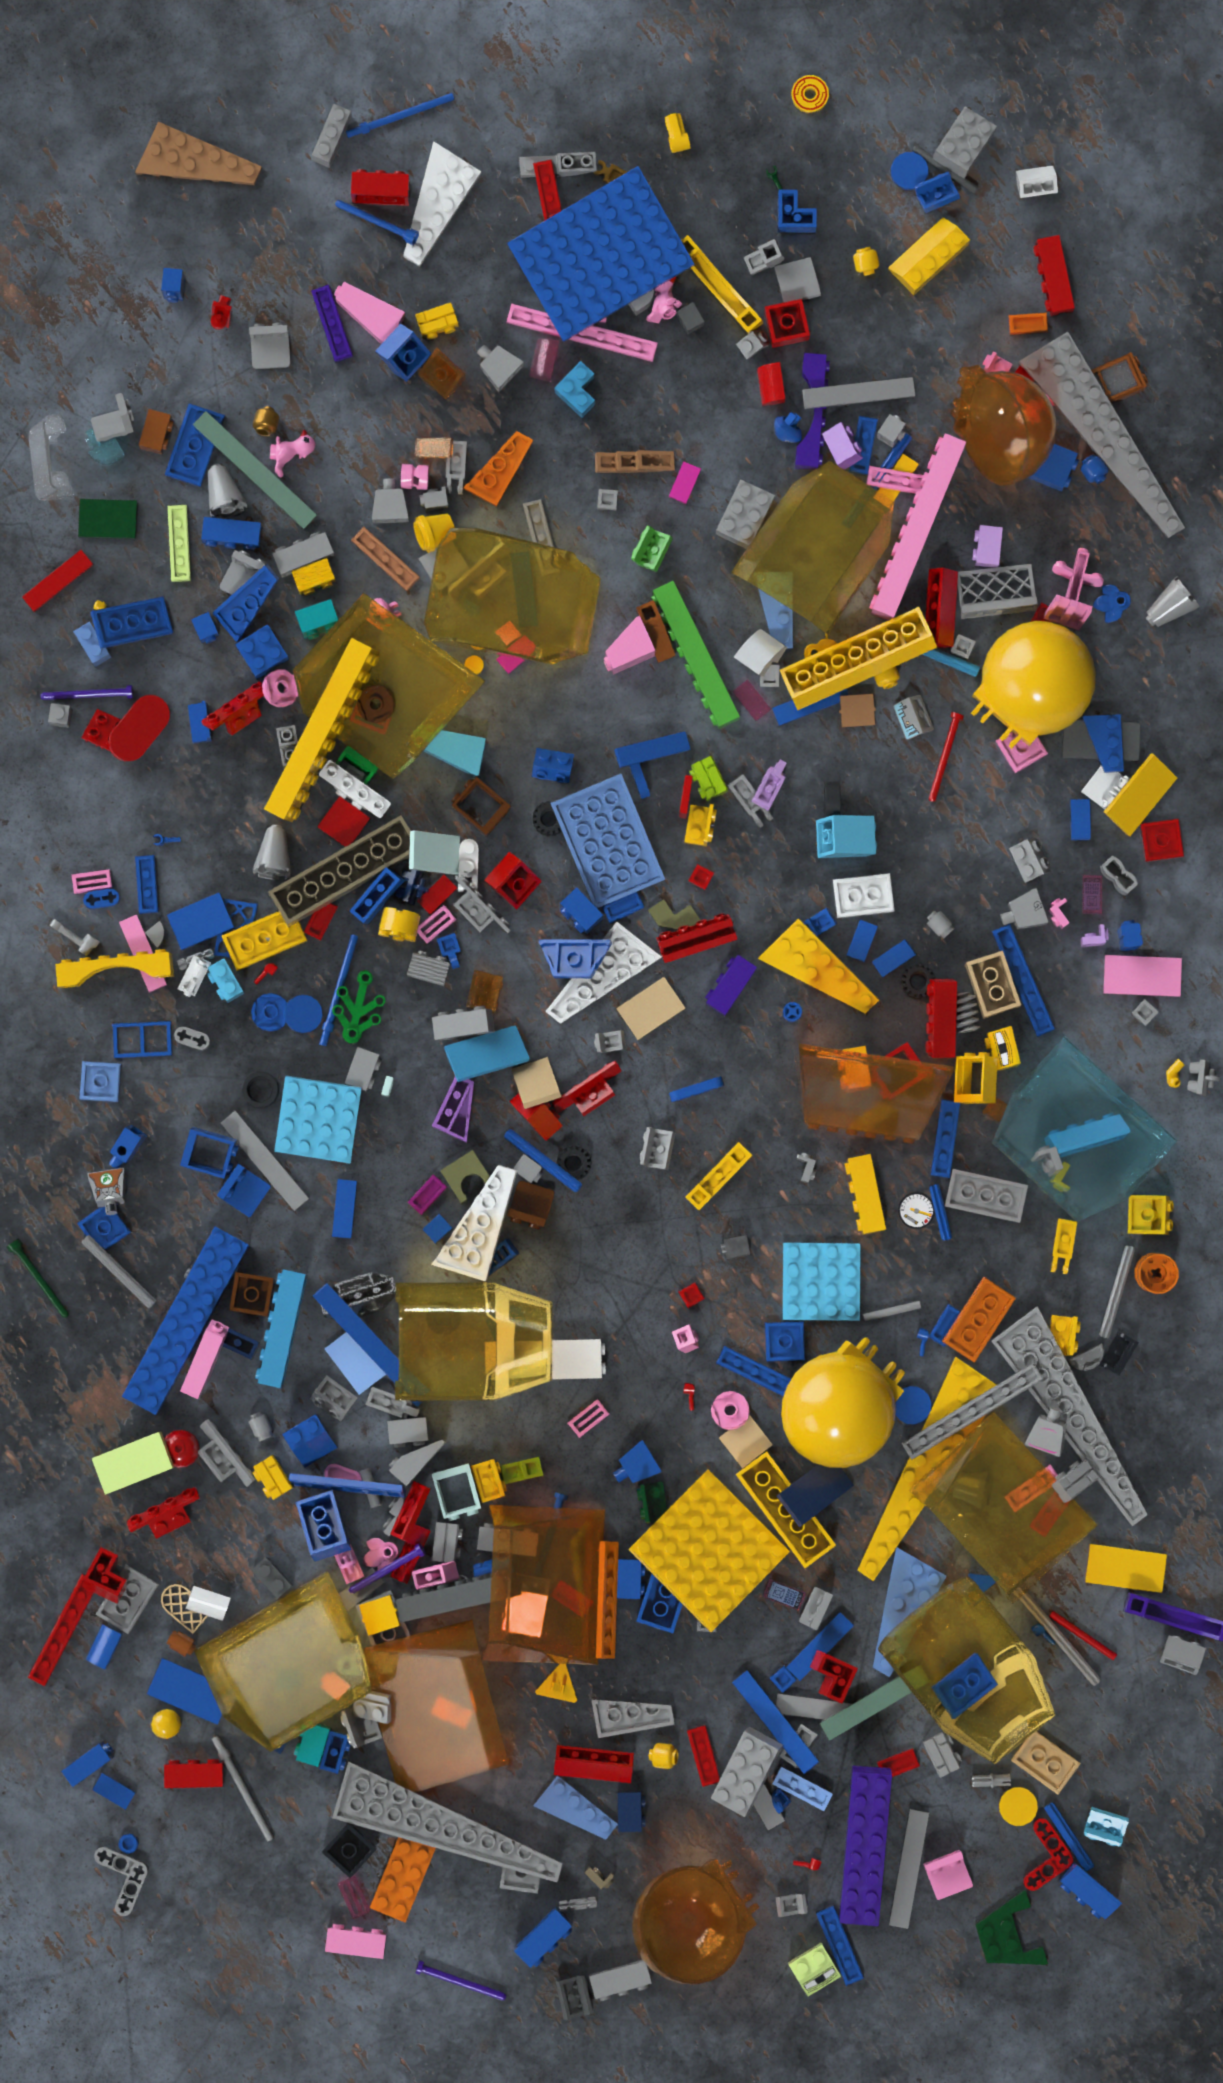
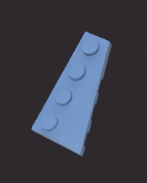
[754,572,793,649]
[533,1776,618,1840]

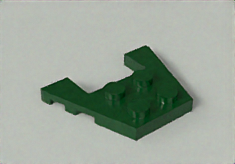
[975,1890,1048,1965]

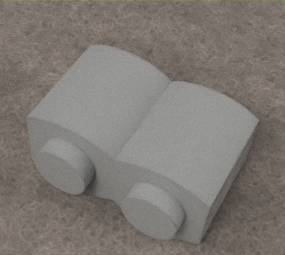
[1100,856,1138,896]

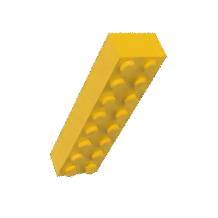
[779,607,937,711]

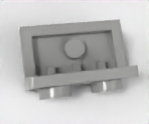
[1009,837,1051,883]
[640,1127,676,1170]

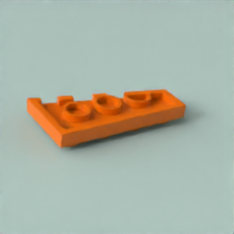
[463,431,533,507]

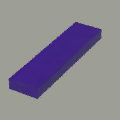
[311,285,353,362]

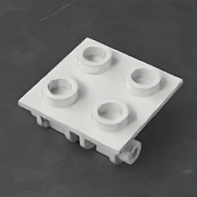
[1081,766,1130,809]

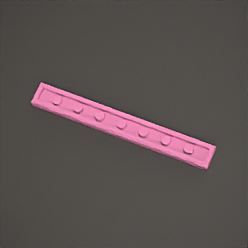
[507,304,658,362]

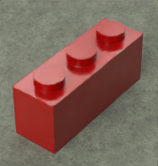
[164,1759,224,1788]

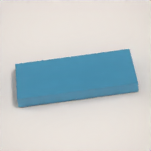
[444,1025,530,1082]

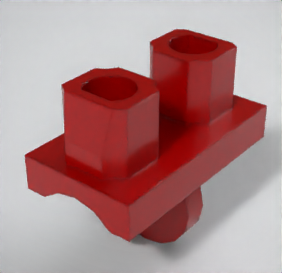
[210,295,232,330]

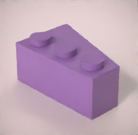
[432,1077,474,1143]

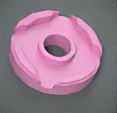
[262,669,299,707]
[711,1391,750,1430]

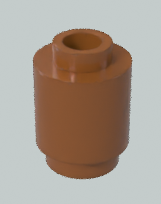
[166,1630,196,1657]

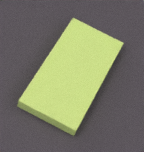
[92,1431,175,1495]

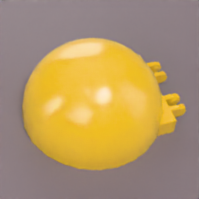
[971,621,1096,749]
[781,1337,905,1468]

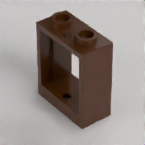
[451,777,511,837]

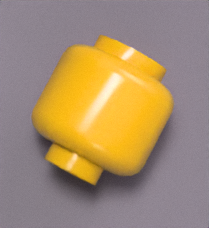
[853,247,880,276]
[874,666,900,689]
[649,1743,678,1769]

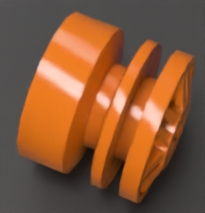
[1134,1253,1179,1294]

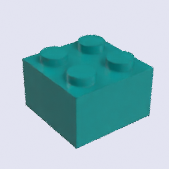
[295,599,340,640]
[294,1721,332,1767]

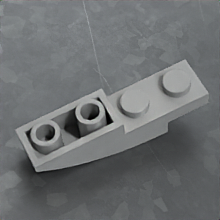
[519,152,596,178]

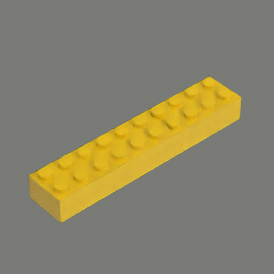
[264,638,379,822]

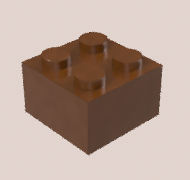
[229,1272,275,1317]

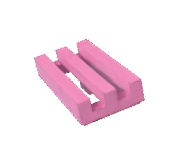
[72,869,113,894]
[417,905,456,944]
[568,1399,609,1438]

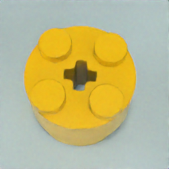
[378,907,420,942]

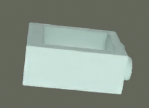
[432,1463,481,1521]

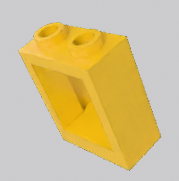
[954,1052,998,1104]

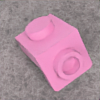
[1048,898,1069,929]

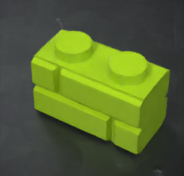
[689,756,728,801]

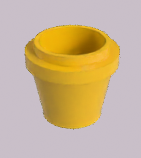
[413,513,456,553]

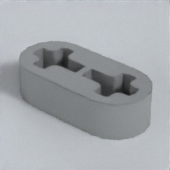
[174,1027,210,1051]

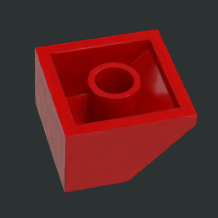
[484,852,542,910]

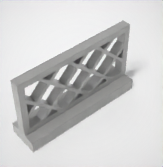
[957,564,1038,619]

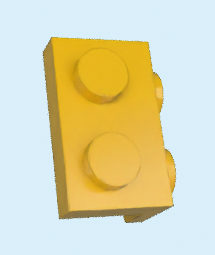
[470,1459,507,1503]

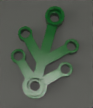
[332,970,385,1044]

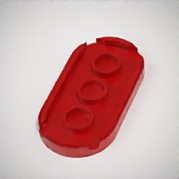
[109,695,170,762]

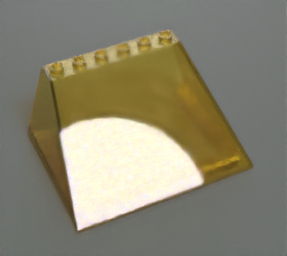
[293,593,485,779]
[908,1412,1097,1604]
[194,1571,372,1752]

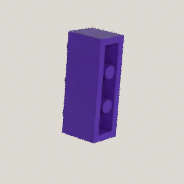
[705,955,757,1017]

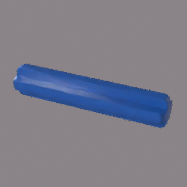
[929,1184,952,1241]

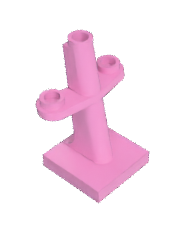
[1044,548,1104,630]

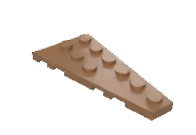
[135,122,262,185]

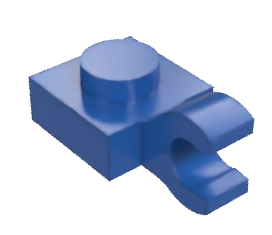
[437,933,461,969]

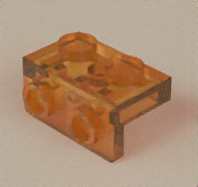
[466,970,503,1013]

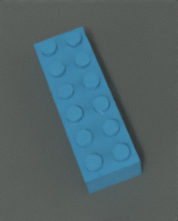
[255,1269,308,1389]

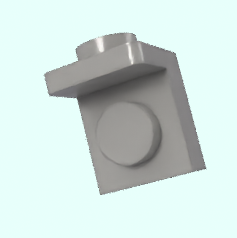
[760,661,780,687]

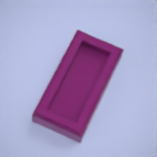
[407,1174,448,1215]

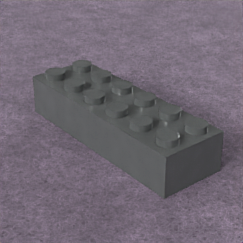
[396,1569,520,1622]

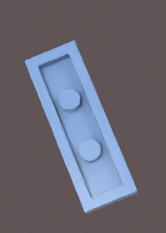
[772,1767,833,1811]

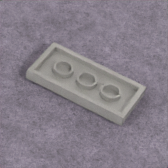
[945,1169,1028,1223]

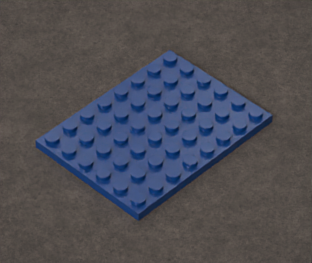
[507,166,695,342]

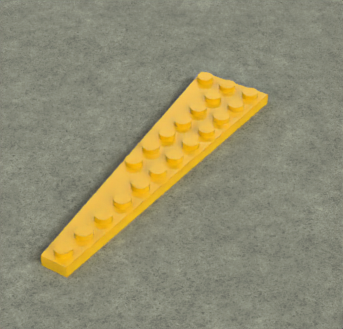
[857,1357,996,1581]

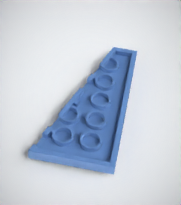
[872,1547,946,1677]

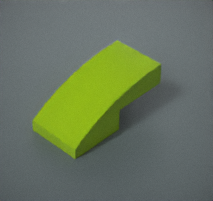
[500,1457,543,1484]

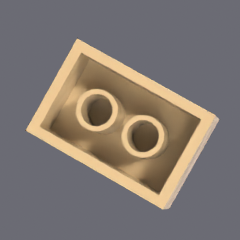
[965,951,1021,1019]

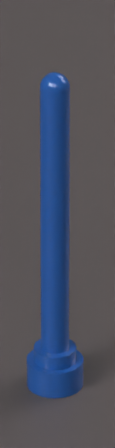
[335,200,419,245]

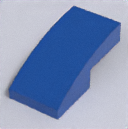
[1070,799,1091,840]
[804,908,838,936]
[872,939,916,978]

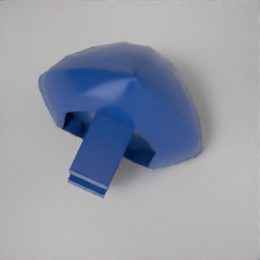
[774,412,802,443]

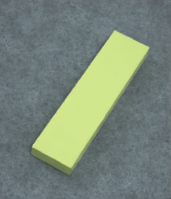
[168,505,191,582]

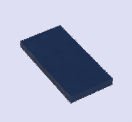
[777,1464,854,1527]

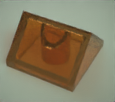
[418,348,466,400]

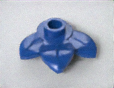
[1093,585,1131,623]

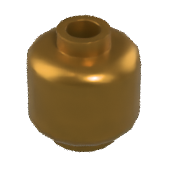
[253,407,279,436]

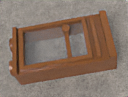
[1091,352,1148,405]

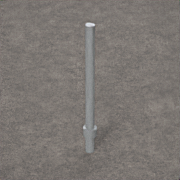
[212,1736,274,1842]

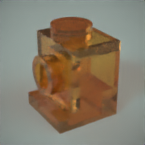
[982,1098,1010,1124]

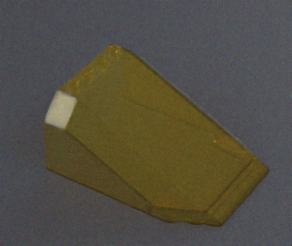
[731,461,894,639]
[424,528,601,665]

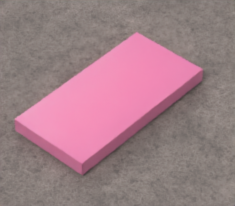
[1103,955,1182,997]

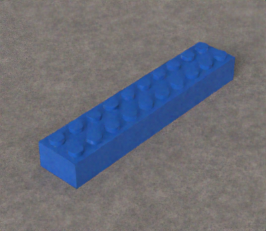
[122,1227,250,1415]

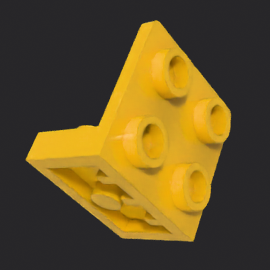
[684,804,717,846]
[1050,1315,1081,1356]

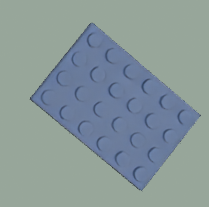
[550,773,665,908]

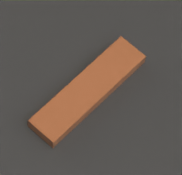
[351,527,420,592]

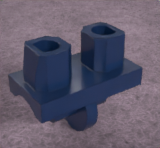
[396,870,429,906]

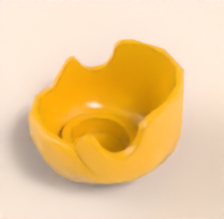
[151,1709,182,1739]

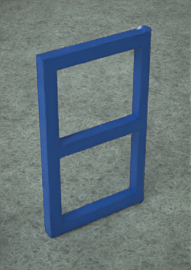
[112,1021,172,1058]

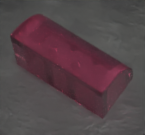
[529,339,559,382]

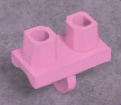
[334,1545,365,1584]

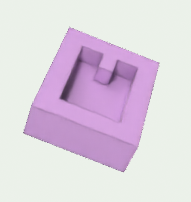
[1080,924,1109,947]

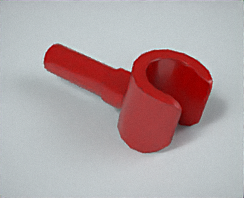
[253,963,278,985]
[683,1383,695,1411]
[793,1858,822,1870]

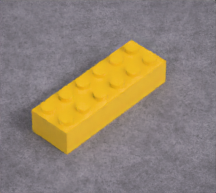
[735,1451,836,1568]

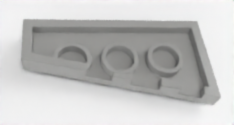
[591,1699,675,1738]

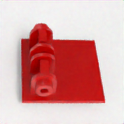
[81,709,121,751]

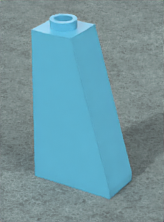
[412,726,486,778]

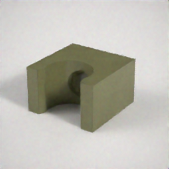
[440,1150,490,1204]

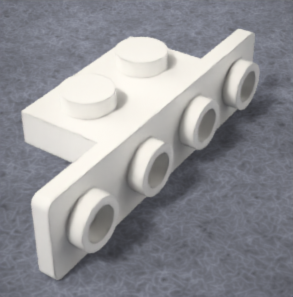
[319,760,391,818]

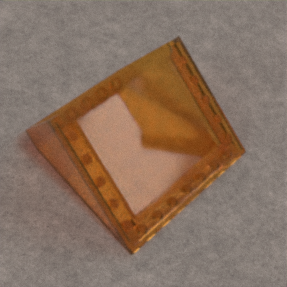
[794,1044,955,1144]
[482,1505,605,1665]
[359,1619,512,1793]

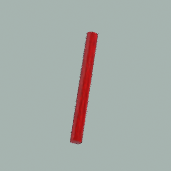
[1049,1611,1117,1660]

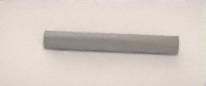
[863,1301,921,1321]

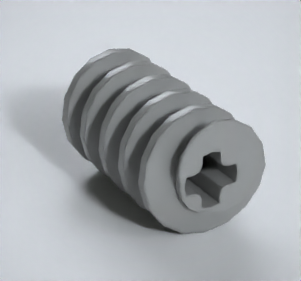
[956,992,981,1033]

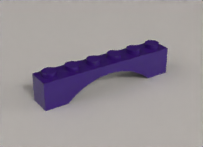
[795,353,830,470]
[1123,1593,1223,1642]

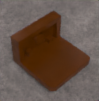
[507,1181,555,1230]

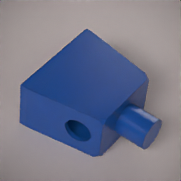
[109,1125,148,1169]
[613,1440,662,1483]

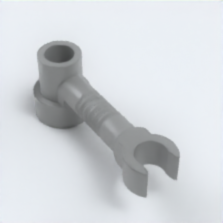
[50,919,100,956]

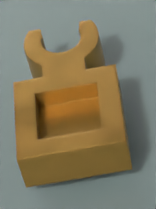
[593,160,627,184]

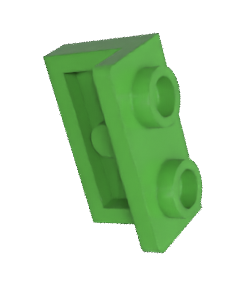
[631,525,673,572]

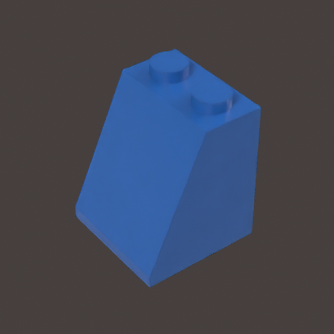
[282,1414,338,1468]

